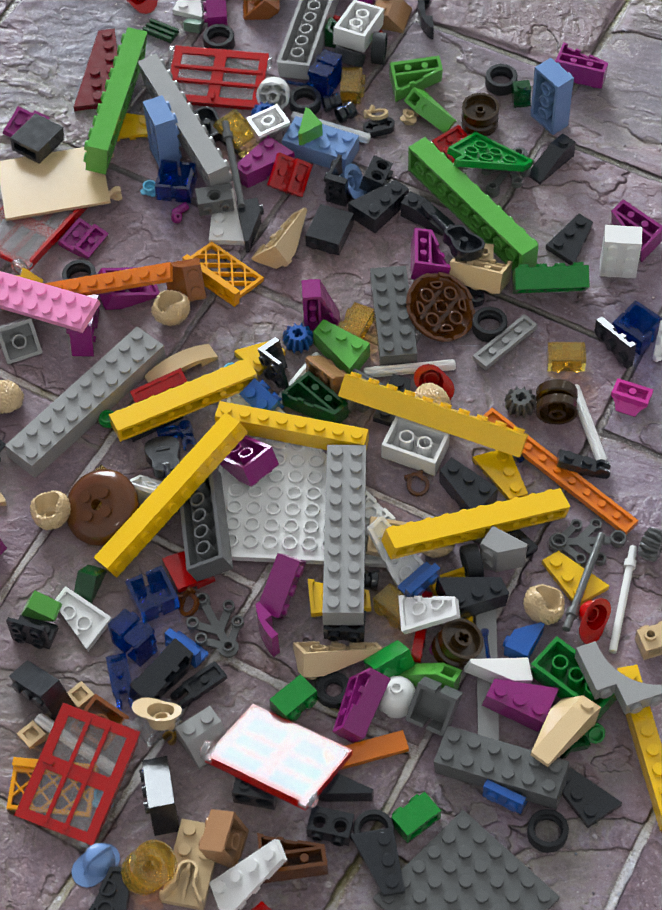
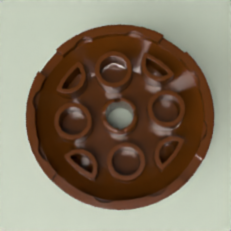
[406,272,475,342]
[67,469,139,546]

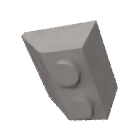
[0,317,43,365]
[480,526,527,572]
[175,706,231,770]

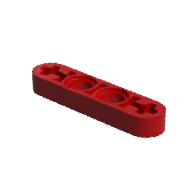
[411,591,433,663]

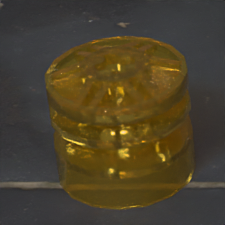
[121,839,177,895]

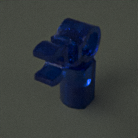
[156,420,196,451]

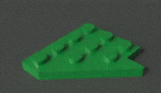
[447,132,534,172]

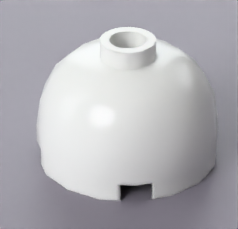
[256,77,291,110]
[378,676,416,718]

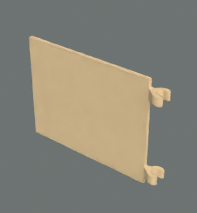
[0,147,122,221]

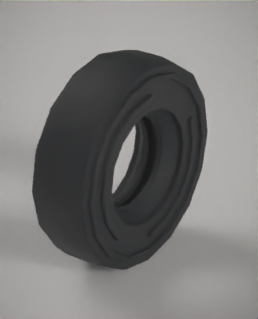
[315,672,349,708]

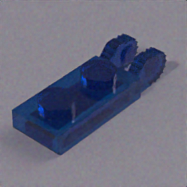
[106,653,134,710]

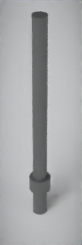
[222,120,245,208]
[562,532,606,632]

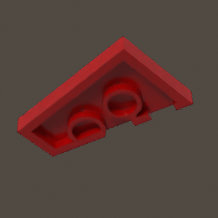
[130,368,187,403]

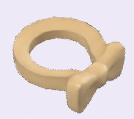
[364,105,389,120]

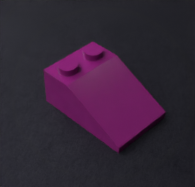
[98,267,160,310]
[220,435,279,487]

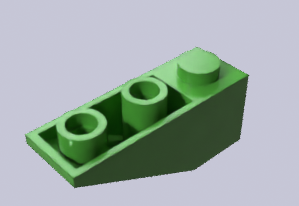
[404,87,456,133]
[398,663,462,690]

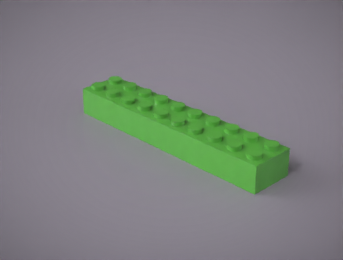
[83,27,147,175]
[408,137,539,271]

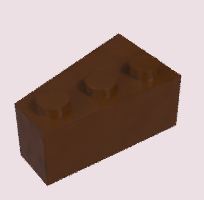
[257,833,328,884]

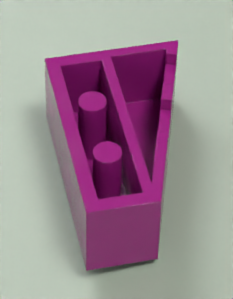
[555,42,608,89]
[611,199,662,263]
[332,668,391,743]
[482,678,559,732]

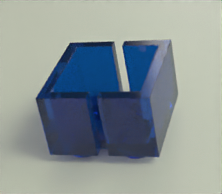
[307,49,343,96]
[155,160,197,203]
[612,300,662,355]
[125,565,180,624]
[108,608,158,667]

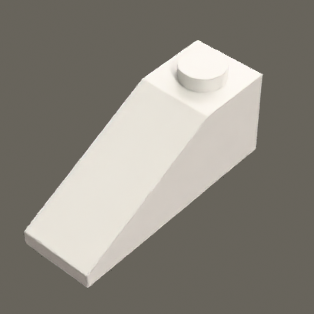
[464,658,533,684]

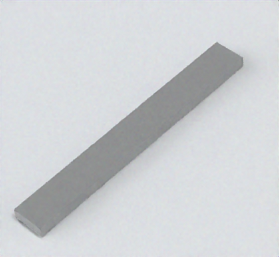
[476,609,499,740]

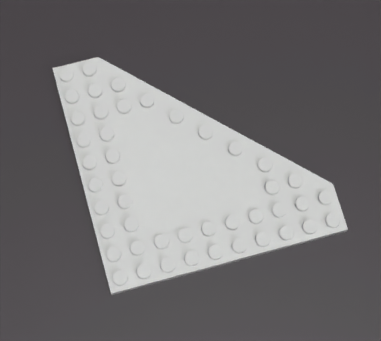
[219,393,395,568]

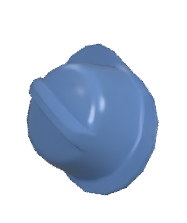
[339,164,369,200]
[72,843,120,888]

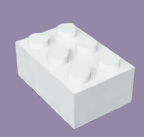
[333,0,384,53]
[600,225,642,278]
[381,416,450,476]

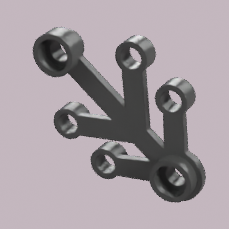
[481,147,531,198]
[549,518,626,566]
[186,592,244,658]

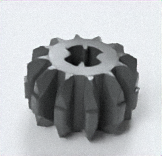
[505,386,536,418]
[638,527,662,562]

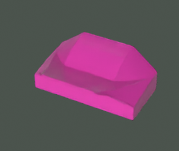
[611,378,654,417]

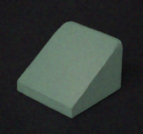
[183,18,204,33]

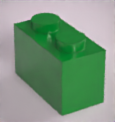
[364,640,415,678]
[269,674,318,722]
[391,792,441,844]

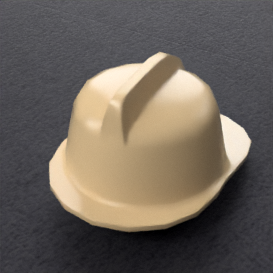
[132,697,182,731]

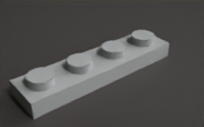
[473,314,538,371]

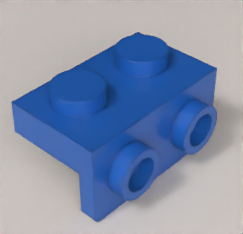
[239,378,285,411]
[398,562,440,597]
[164,628,208,668]
[483,779,528,815]

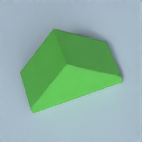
[298,108,323,146]
[21,590,62,622]

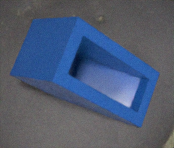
[502,622,545,660]

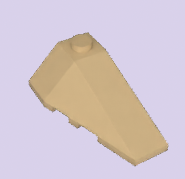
[251,207,307,269]
[293,641,383,680]
[531,696,601,767]

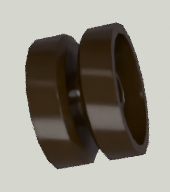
[461,93,499,136]
[536,379,578,425]
[431,618,484,670]

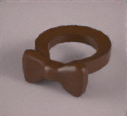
[404,470,430,497]
[175,587,199,617]

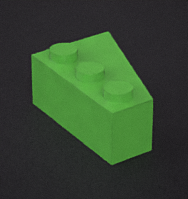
[389,56,443,102]
[313,319,370,374]

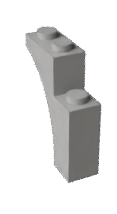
[575,641,662,714]

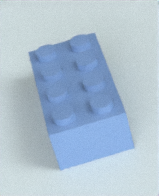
[531,58,574,135]
[143,95,182,172]
[282,116,359,172]

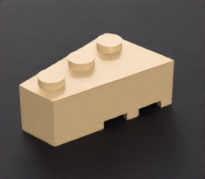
[449,258,513,294]

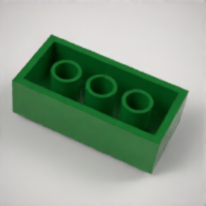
[512,262,590,294]
[530,636,617,723]

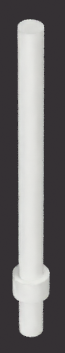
[609,545,637,654]

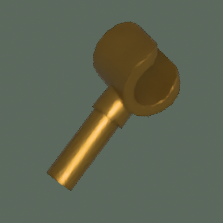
[162,731,177,745]

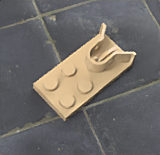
[159,819,216,910]

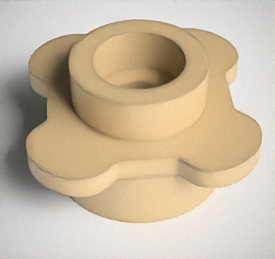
[400,109,419,125]

